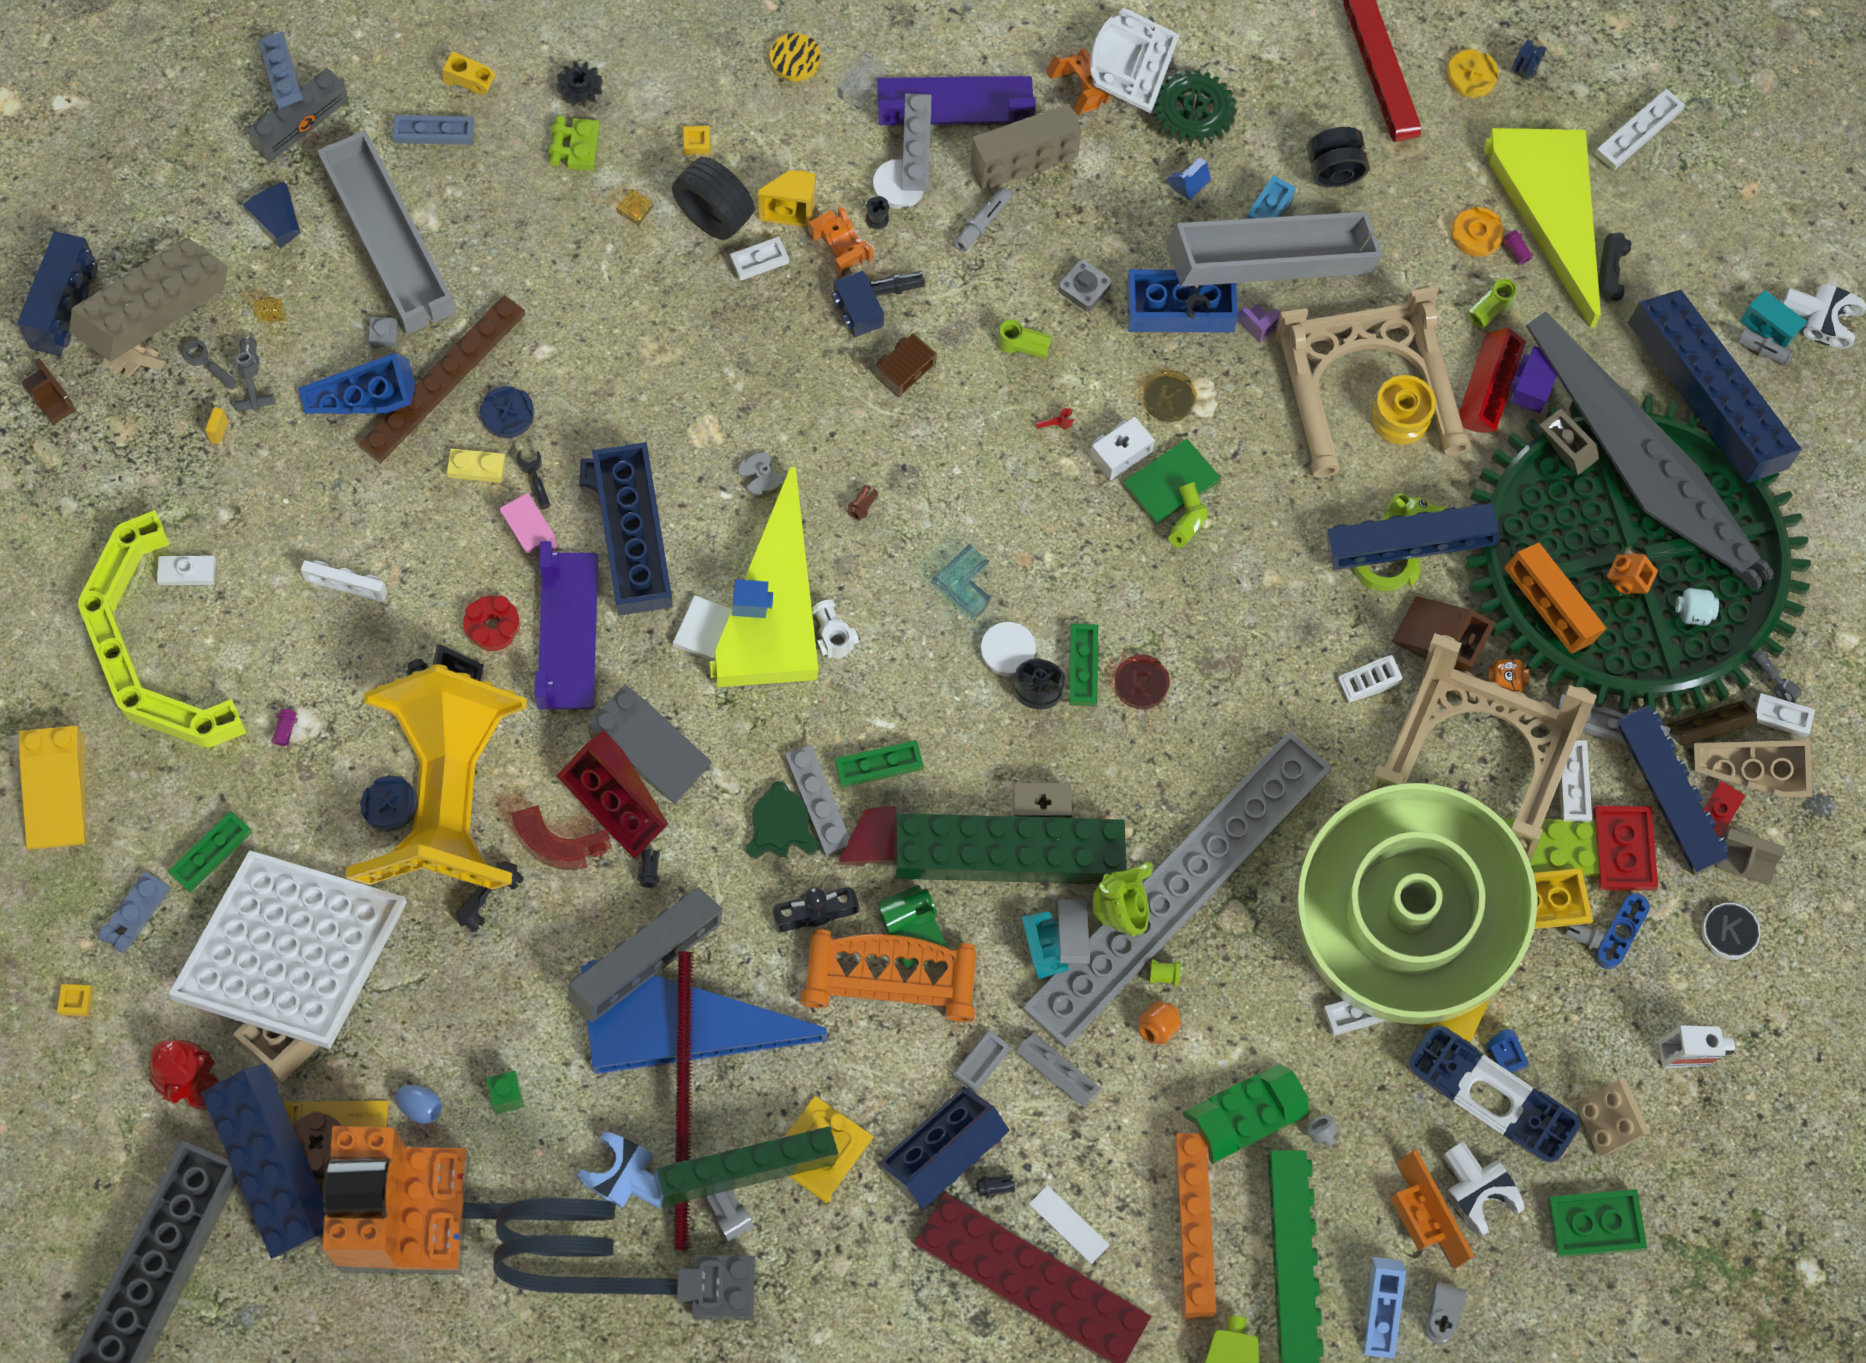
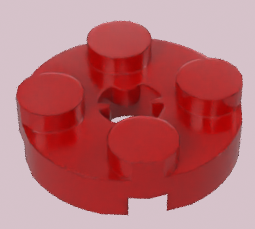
[463,596,520,651]

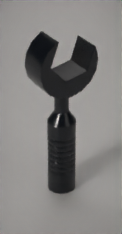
[1185,285,1210,319]
[516,450,551,510]

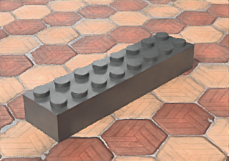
[70,1140,237,1363]

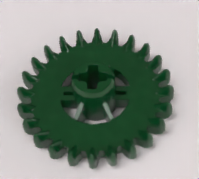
[1152,70,1237,147]

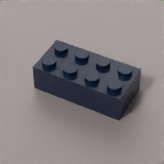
[17,231,98,356]

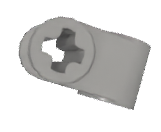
[1426,1281,1466,1344]

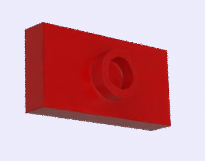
[1703,781,1746,838]

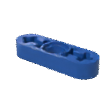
[1595,894,1650,970]

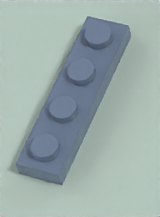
[258,31,304,109]

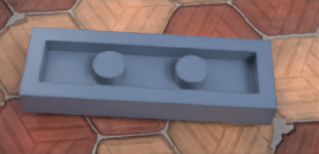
[393,115,475,145]

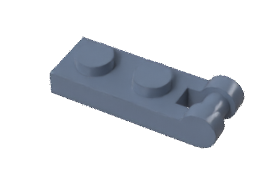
[98,872,171,953]

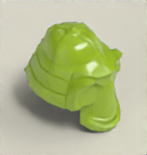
[1093,862,1153,937]

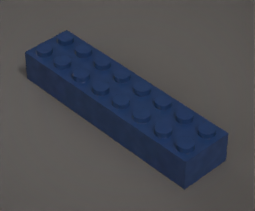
[1628,289,1802,483]

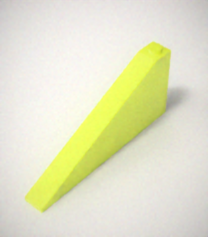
[1484,128,1601,327]
[709,467,819,687]

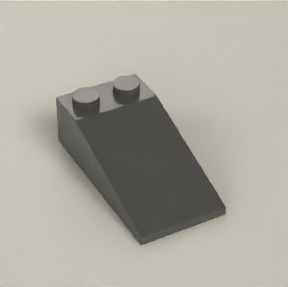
[587,684,712,804]

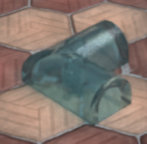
[931,544,991,620]

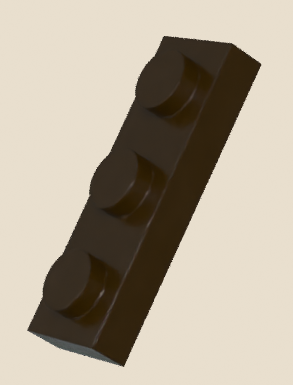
[1667,700,1758,746]

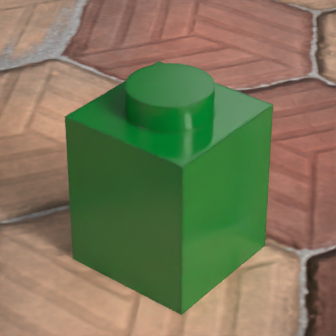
[486,1071,525,1114]

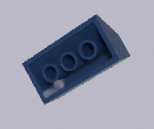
[877,1086,1010,1209]

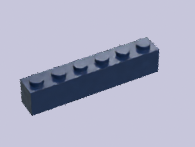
[1327,503,1499,570]
[1616,705,1729,875]

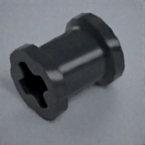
[866,196,890,230]

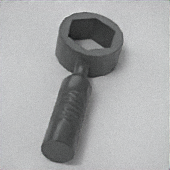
[183,340,236,389]
[1753,650,1802,703]

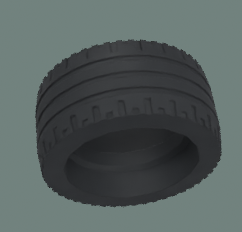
[672,157,755,240]

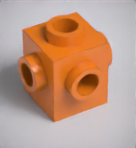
[1607,553,1658,594]

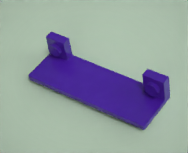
[877,76,1036,126]
[535,541,599,710]

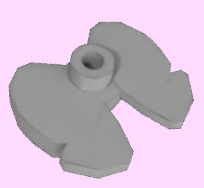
[738,452,782,496]

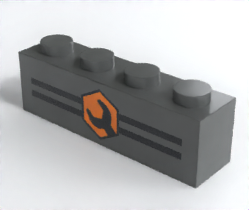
[247,67,349,163]

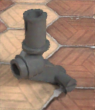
[235,337,276,412]

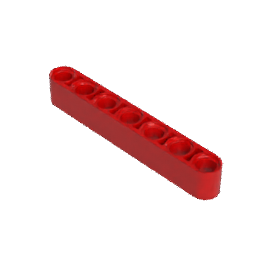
[1343,0,1421,143]

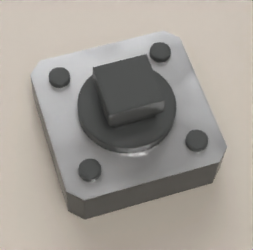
[1059,260,1111,312]

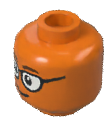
[1489,659,1530,693]

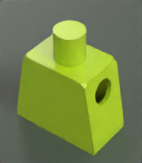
[1204,1315,1259,1363]

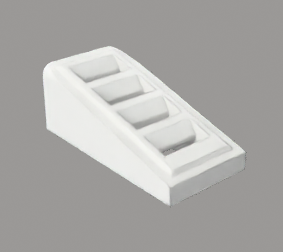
[1338,655,1402,703]

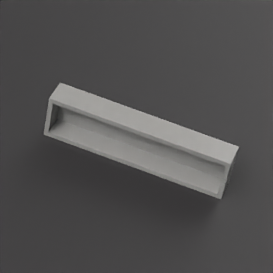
[317,130,456,334]
[1166,212,1383,287]

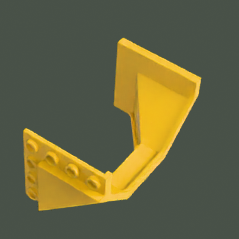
[346,664,527,890]

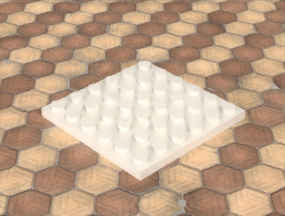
[169,850,407,1049]

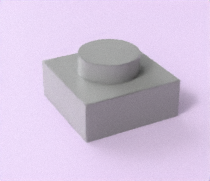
[369,317,399,347]

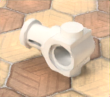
[812,600,859,659]

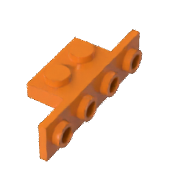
[1390,1150,1475,1269]

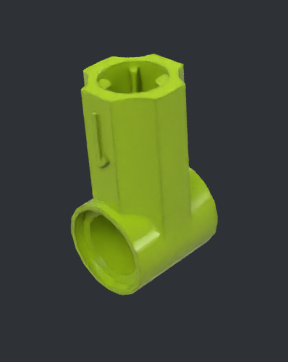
[1467,278,1517,329]
[997,320,1052,359]

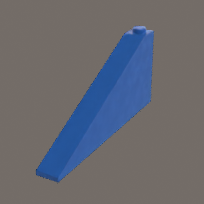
[581,959,827,1074]

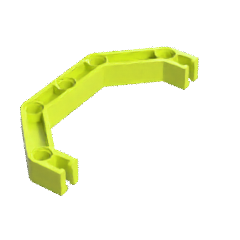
[78,510,247,748]

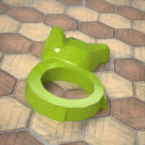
[1353,493,1450,592]

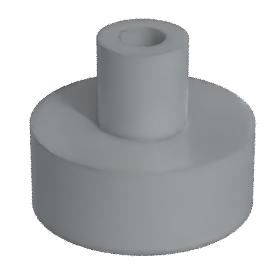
[1307,1115,1338,1146]

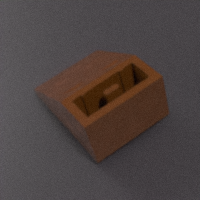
[1392,596,1496,673]

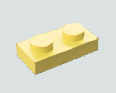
[447,449,506,483]

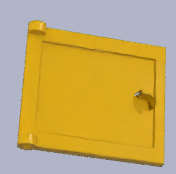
[784,1096,874,1203]

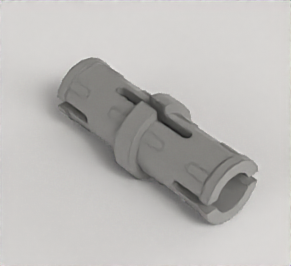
[1737,328,1794,366]

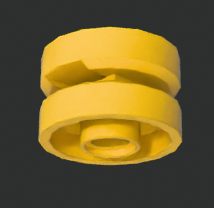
[1371,375,1436,445]

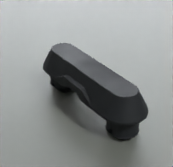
[1598,232,1632,301]
[455,861,524,932]

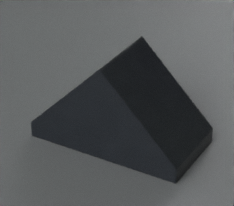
[432,644,484,681]

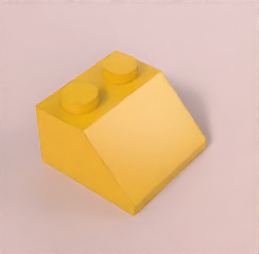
[758,170,816,227]

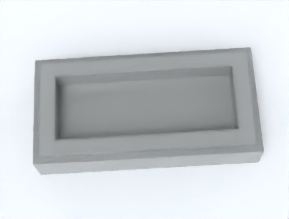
[953,1030,1012,1094]

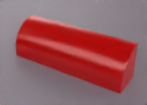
[1459,327,1526,433]

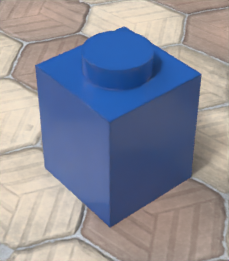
[732,579,773,618]

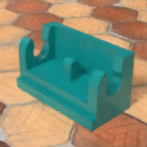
[1739,290,1807,348]
[1022,912,1070,979]

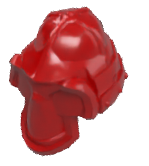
[149,1040,219,1109]

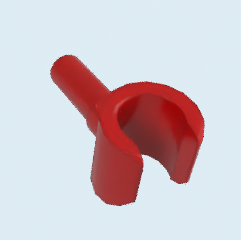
[1036,408,1075,429]

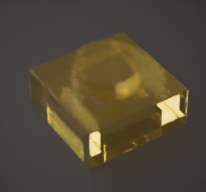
[616,188,654,226]
[254,297,286,322]

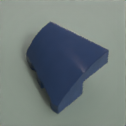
[243,182,301,249]

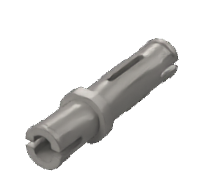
[953,186,1012,252]

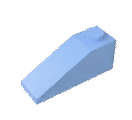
[1364,1257,1406,1359]

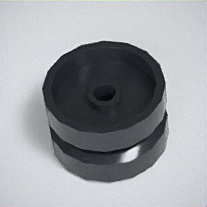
[1306,127,1370,188]

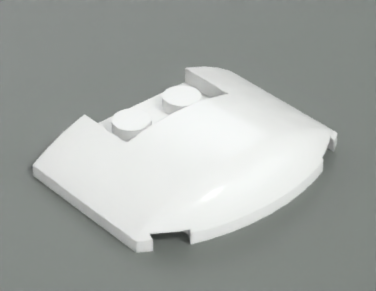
[1090,8,1180,113]

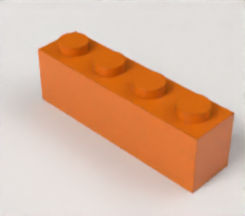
[1504,543,1607,654]

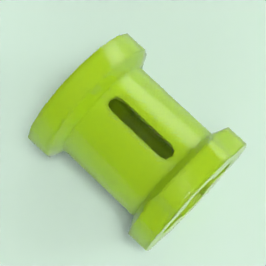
[1149,959,1181,987]

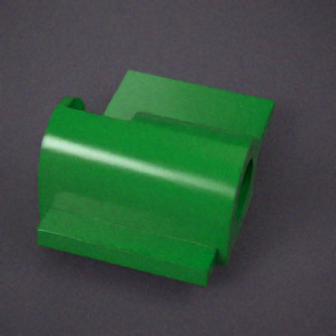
[877,885,948,970]

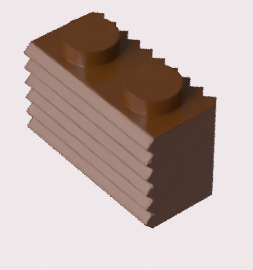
[876,333,937,397]

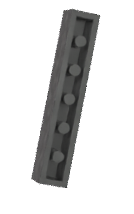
[568,887,723,1023]

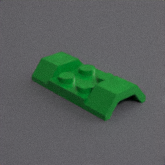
[1182,1064,1310,1164]

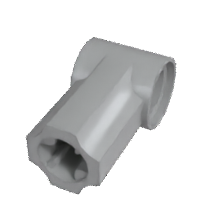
[705,1190,754,1242]

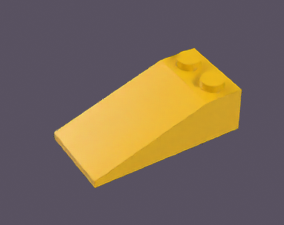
[19,726,86,850]

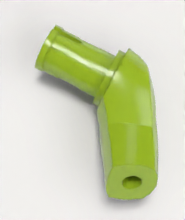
[1168,482,1208,548]

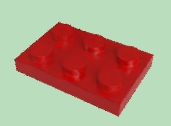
[1593,806,1659,891]

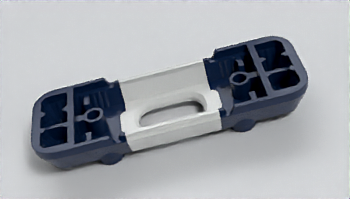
[1409,1026,1579,1163]

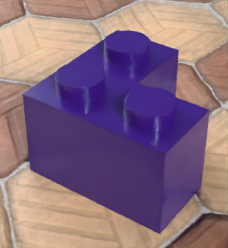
[1509,346,1557,414]

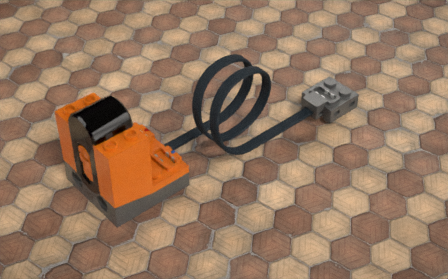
[322,1126,756,1321]

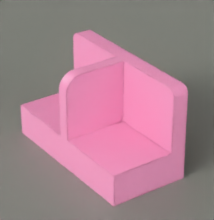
[500,493,557,553]

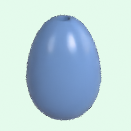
[395,1085,442,1124]

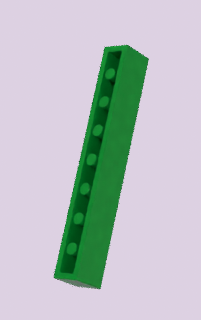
[1267,1150,1324,1363]

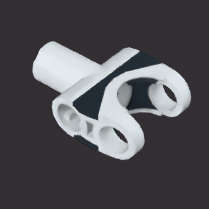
[1782,284,1866,349]
[1442,1142,1524,1237]

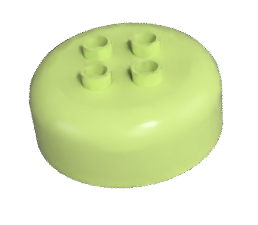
[1296,783,1537,1024]

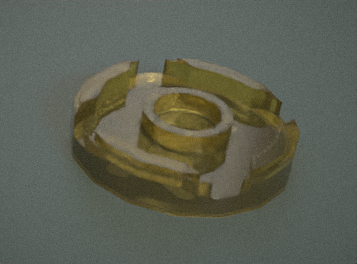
[1142,370,1197,422]

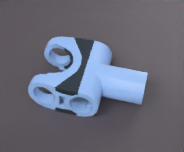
[576,1132,661,1209]

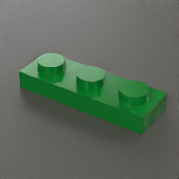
[1069,624,1099,706]
[834,740,924,788]
[168,811,253,893]

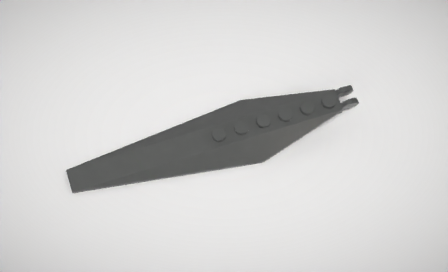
[1526,311,1774,590]

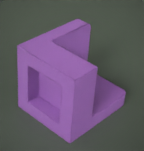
[1238,305,1280,343]

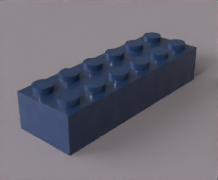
[592,442,673,616]
[201,1063,332,1259]

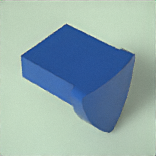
[1166,157,1211,201]
[1484,1029,1530,1073]

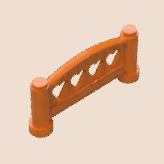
[800,929,977,1022]

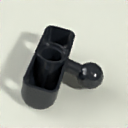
[773,887,860,933]

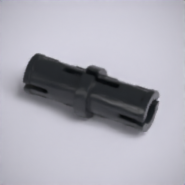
[870,270,925,296]

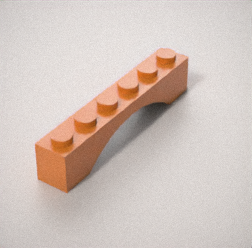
[1173,1133,1216,1319]

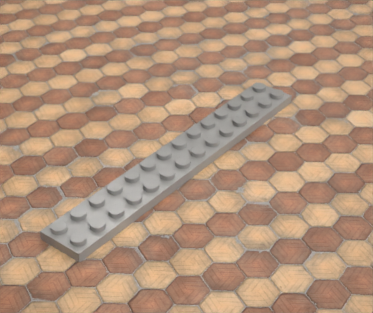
[1023,731,1332,1049]

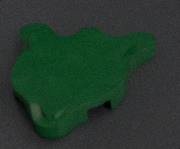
[747,781,819,859]

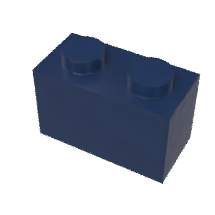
[831,270,884,337]

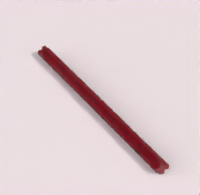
[674,951,694,1251]

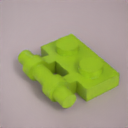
[548,116,600,171]

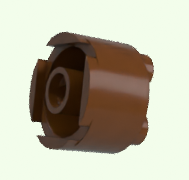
[293,1112,342,1179]

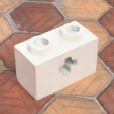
[1090,417,1155,481]

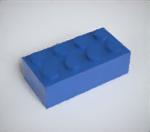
[1126,269,1238,333]

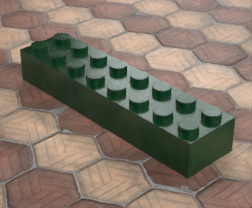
[893,813,1127,884]

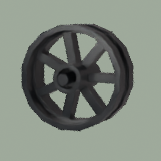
[1012,659,1065,710]

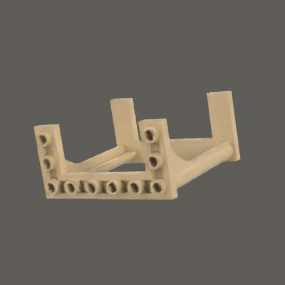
[1369,633,1597,862]

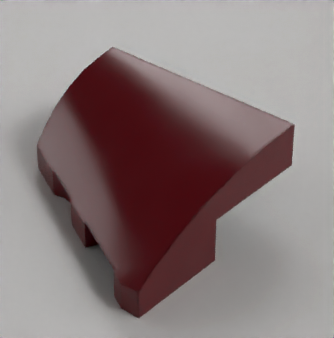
[839,806,896,866]

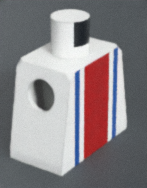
[1658,1026,1735,1069]

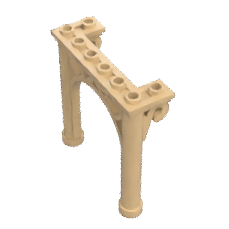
[1274,286,1471,478]

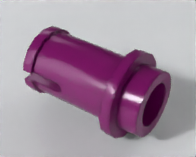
[1503,230,1533,265]
[271,709,298,747]

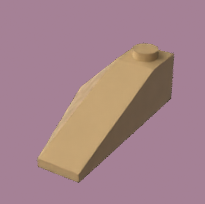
[1694,740,1812,797]

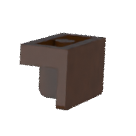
[21,358,76,425]

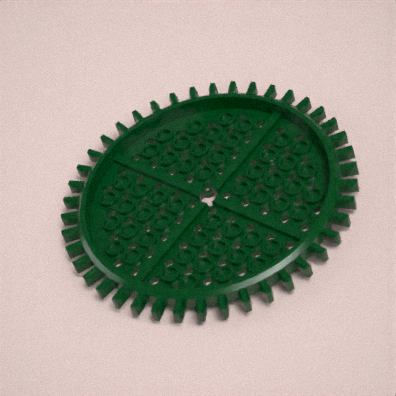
[1463,395,1811,716]

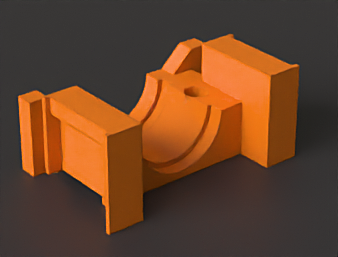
[1046,47,1113,116]
[808,206,874,279]

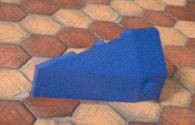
[298,353,415,414]

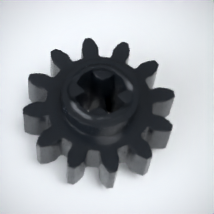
[556,61,603,107]

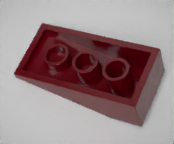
[556,731,669,859]

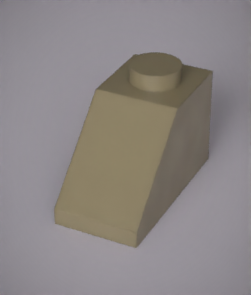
[1539,408,1599,475]

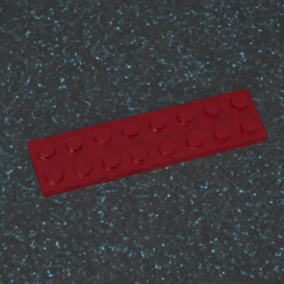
[914,1193,1152,1363]

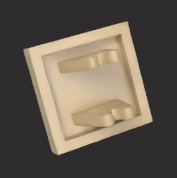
[102,343,166,378]
[1575,1078,1650,1157]

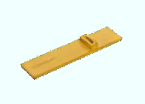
[283,1101,389,1127]

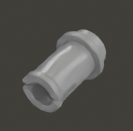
[1565,924,1604,950]

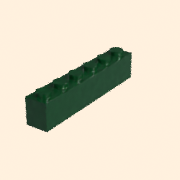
[654,1126,838,1207]

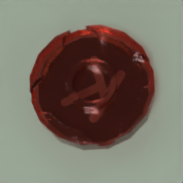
[1114,655,1170,709]

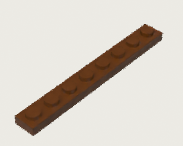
[359,295,525,464]

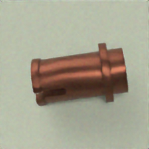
[847,485,879,521]

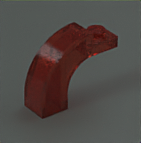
[511,805,612,870]

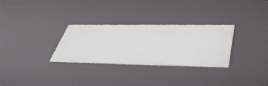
[1029,1185,1110,1264]

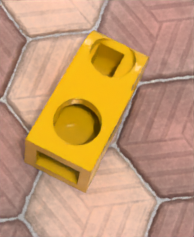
[442,51,496,95]

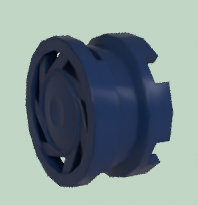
[1511,39,1547,80]

